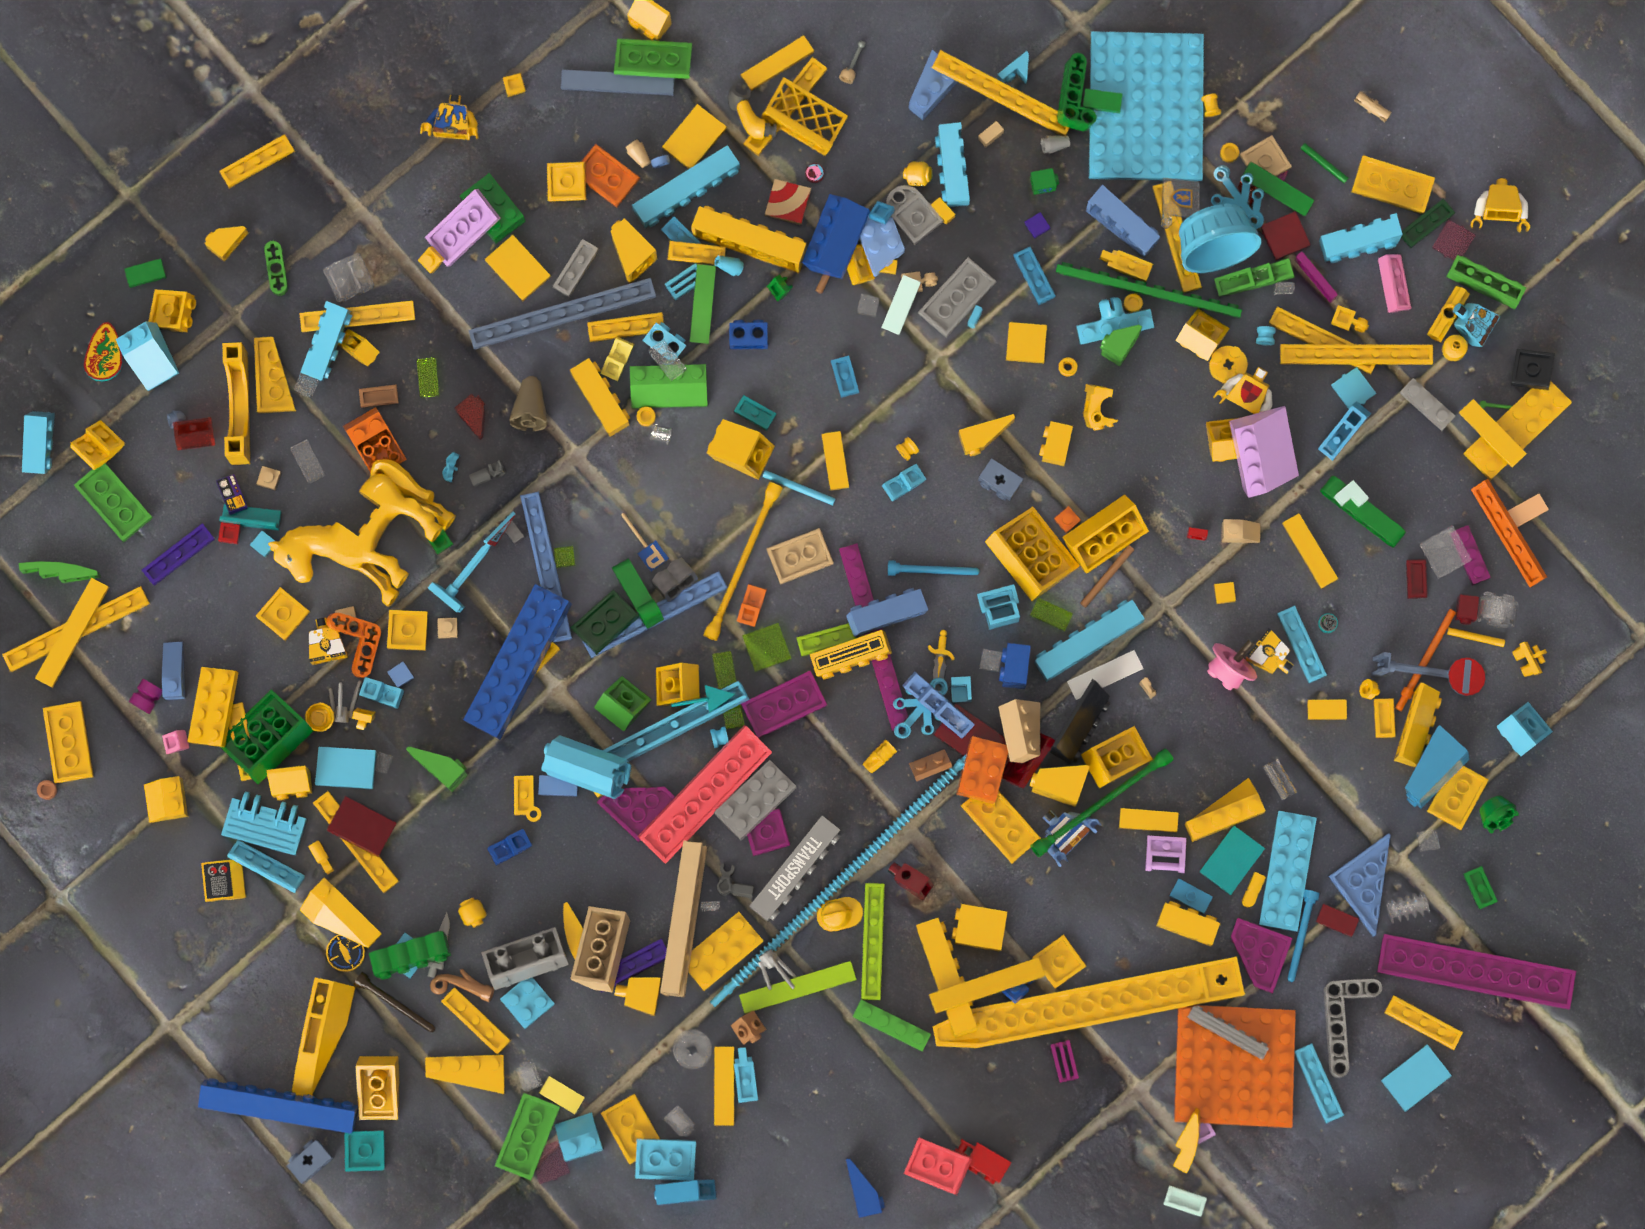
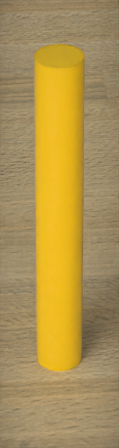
[1447,627,1505,647]

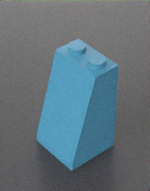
[1405,725,1470,809]

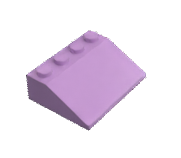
[1229,406,1299,498]

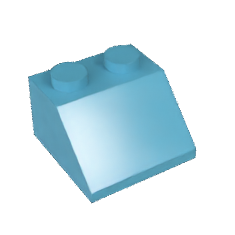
[1496,702,1553,756]
[555,1112,604,1162]

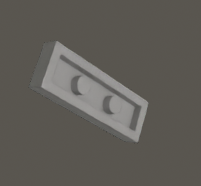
[553,239,599,297]
[1400,378,1455,431]

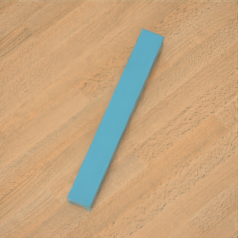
[603,681,750,762]

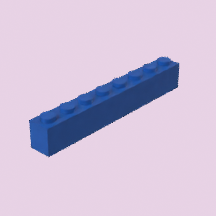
[198,1078,358,1134]

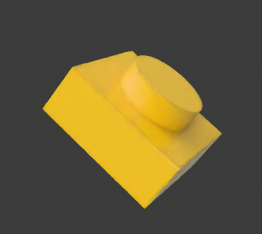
[418,246,445,274]

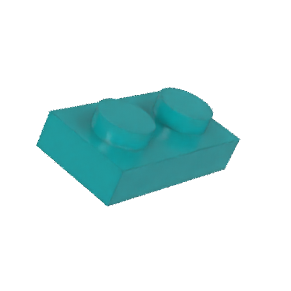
[734,395,777,431]

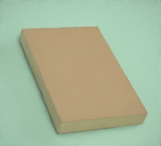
[766,528,834,585]

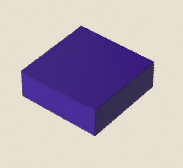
[1024,212,1050,239]

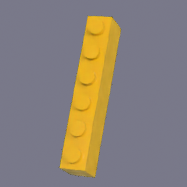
[916,918,980,1037]

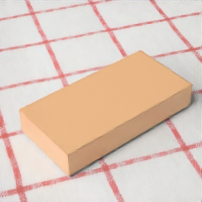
[1508,494,1549,527]

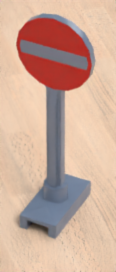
[1371,652,1485,696]

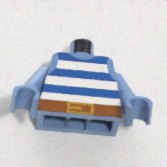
[1043,810,1102,867]

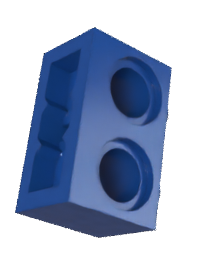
[729,320,768,349]

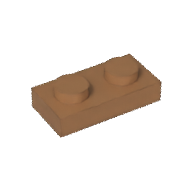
[909,749,952,781]

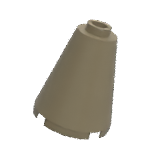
[509,376,547,431]

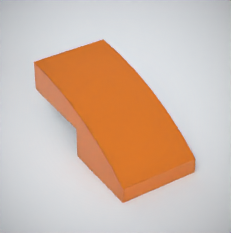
[737,584,767,627]

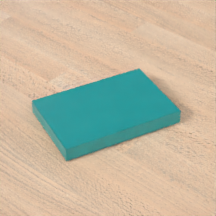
[1199,826,1265,895]

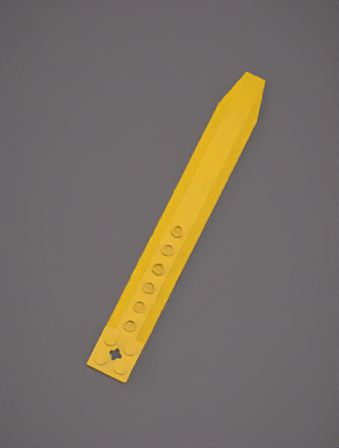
[933,957,1245,1048]

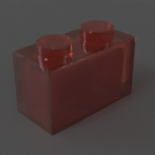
[173,417,215,450]

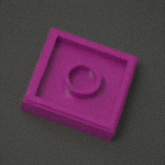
[747,808,790,857]

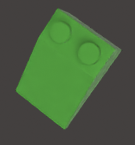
[406,746,468,792]

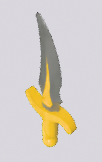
[928,630,954,691]

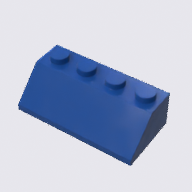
[802,194,870,279]

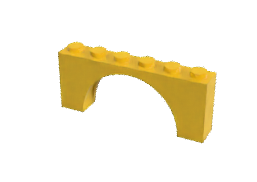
[222,342,250,465]

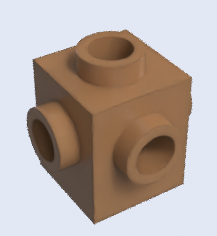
[730,1010,766,1045]

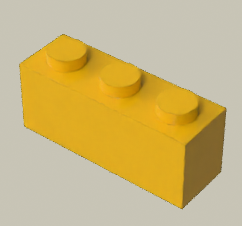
[1156,901,1220,946]

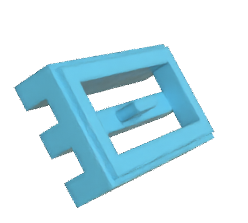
[665,263,697,301]

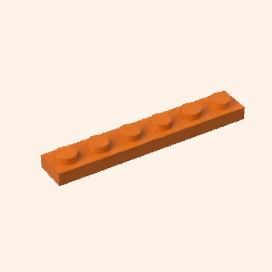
[1471,479,1547,587]

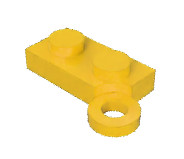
[514,776,542,822]

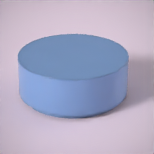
[651,155,670,168]

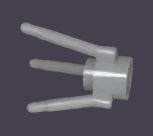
[329,680,362,723]
[758,949,796,990]

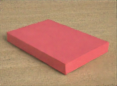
[904,1138,972,1195]

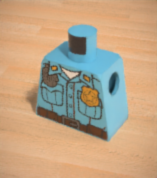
[1453,303,1500,347]

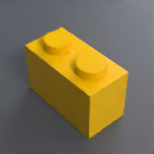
[1039,421,1073,466]

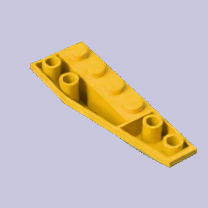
[292,978,356,1096]

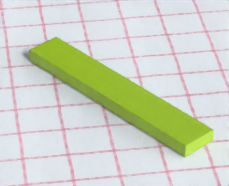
[861,883,885,1000]
[739,961,856,1014]

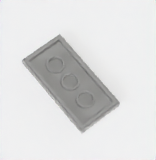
[918,257,997,338]

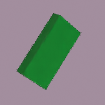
[1083,89,1123,113]
[124,259,166,288]

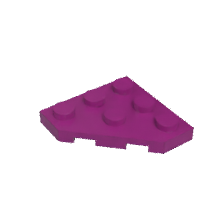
[597,787,675,842]
[1230,918,1293,993]

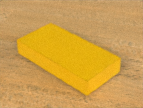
[1374,698,1396,738]
[1307,700,1347,720]

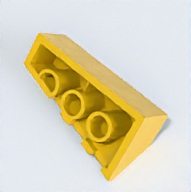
[1185,778,1265,842]

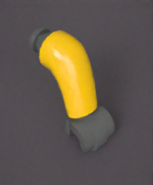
[728,85,777,140]

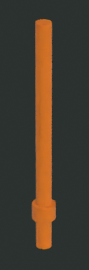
[1395,609,1456,711]

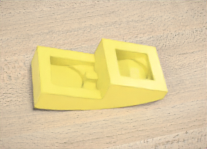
[600,337,635,381]
[539,1076,585,1114]

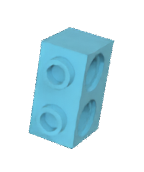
[642,322,687,364]

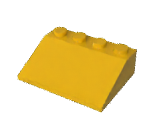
[985,507,1080,601]

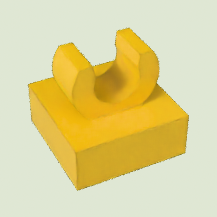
[352,708,376,730]

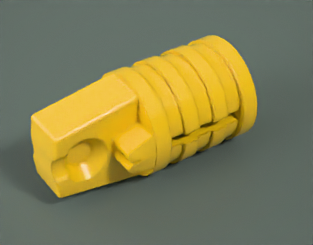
[863,739,897,773]

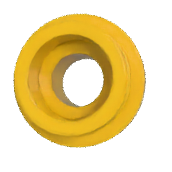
[1058,357,1078,377]

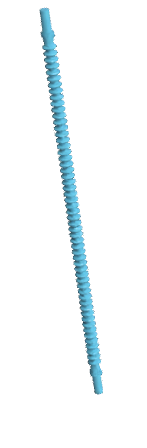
[710,755,966,1007]

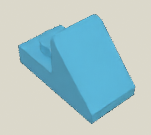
[997,51,1029,84]

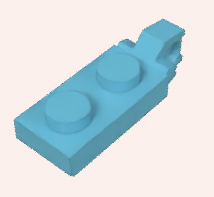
[734,1047,758,1103]

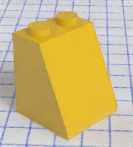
[611,218,658,284]
[707,419,775,480]
[1029,765,1090,807]

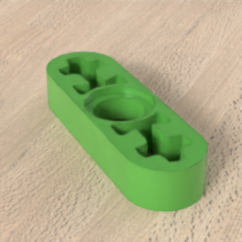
[264,241,288,296]

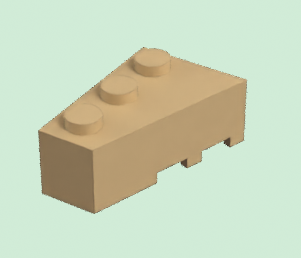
[998,699,1040,763]

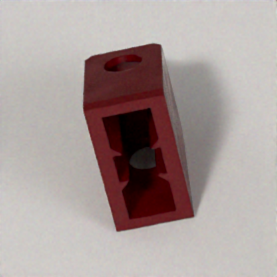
[888,862,934,901]

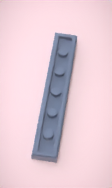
[561,70,675,95]

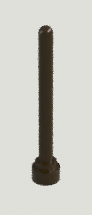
[354,972,435,1032]

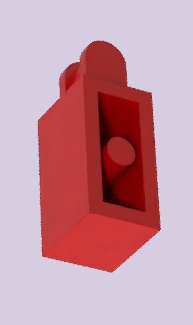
[954,1139,1011,1185]

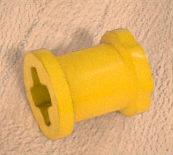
[1201,94,1222,117]

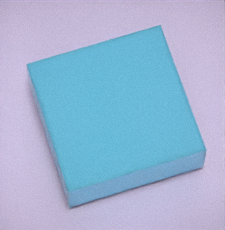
[968,305,982,329]
[250,531,275,558]

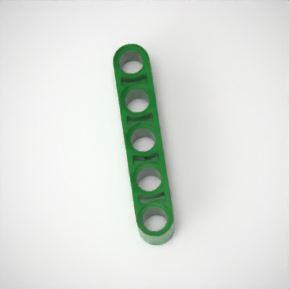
[1320,475,1406,548]

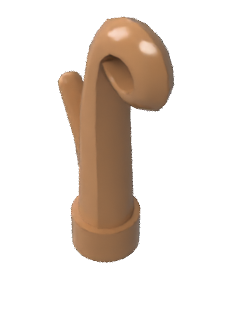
[430,969,495,1002]

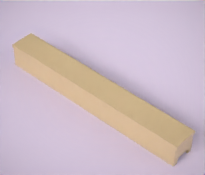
[660,840,707,997]

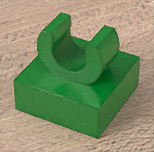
[767,275,793,302]

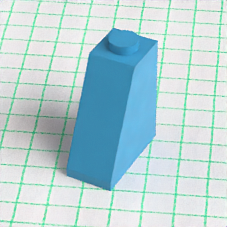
[654,1180,716,1205]

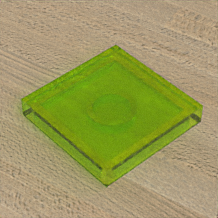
[742,623,791,672]

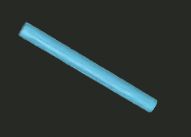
[763,470,836,506]

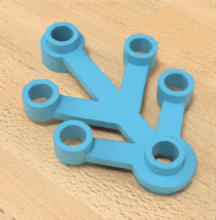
[1211,165,1264,229]
[893,678,948,739]

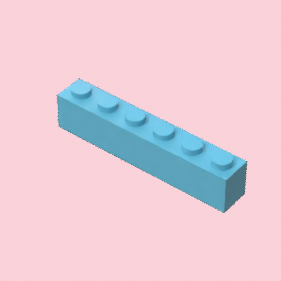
[632,145,740,228]
[1034,600,1145,682]

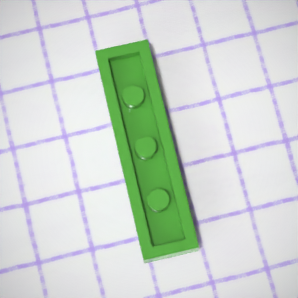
[853,1000,931,1052]

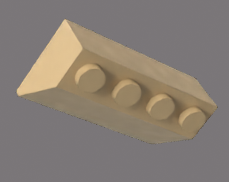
[570,906,630,993]

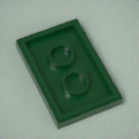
[571,590,639,655]

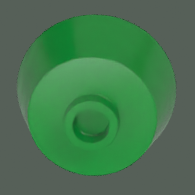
[1479,795,1519,833]

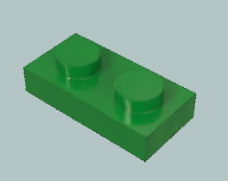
[1463,866,1498,910]

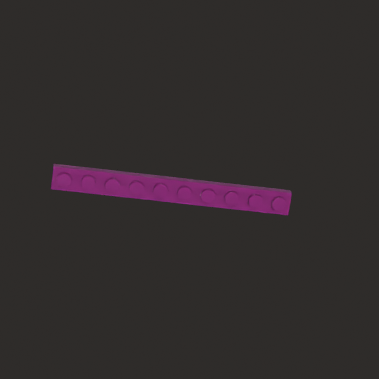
[839,544,908,732]

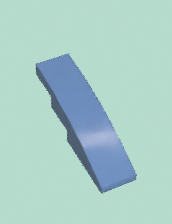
[902,672,975,739]

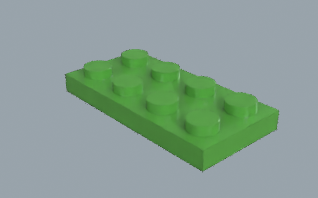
[614,38,692,79]
[74,463,153,542]
[495,1093,560,1181]

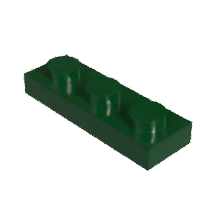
[1401,198,1455,249]

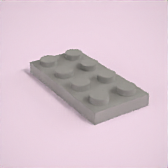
[714,760,797,840]

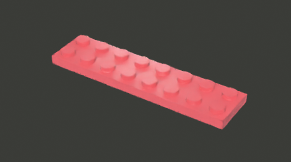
[637,725,772,864]

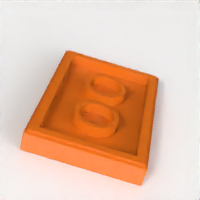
[581,144,640,208]

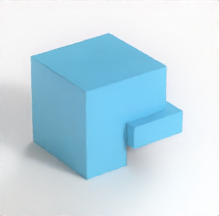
[977,584,1020,630]

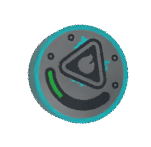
[1318,613,1338,633]

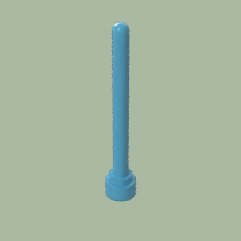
[888,560,980,576]
[1288,889,1320,982]

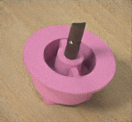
[1207,639,1257,690]

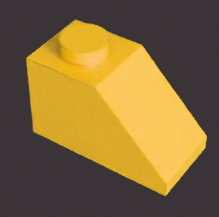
[204,226,248,262]
[338,329,380,367]

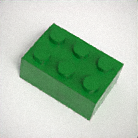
[460,173,526,244]

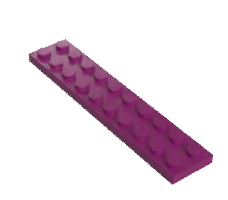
[1376,934,1576,1010]

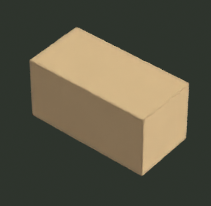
[978,121,1004,147]

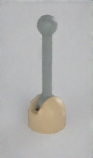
[839,41,865,84]

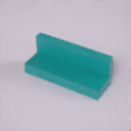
[219,504,282,531]

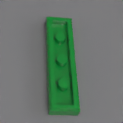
[1241,162,1315,217]

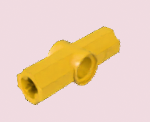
[1427,286,1470,343]

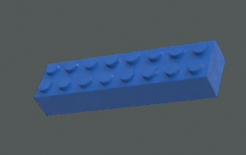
[463,584,572,740]

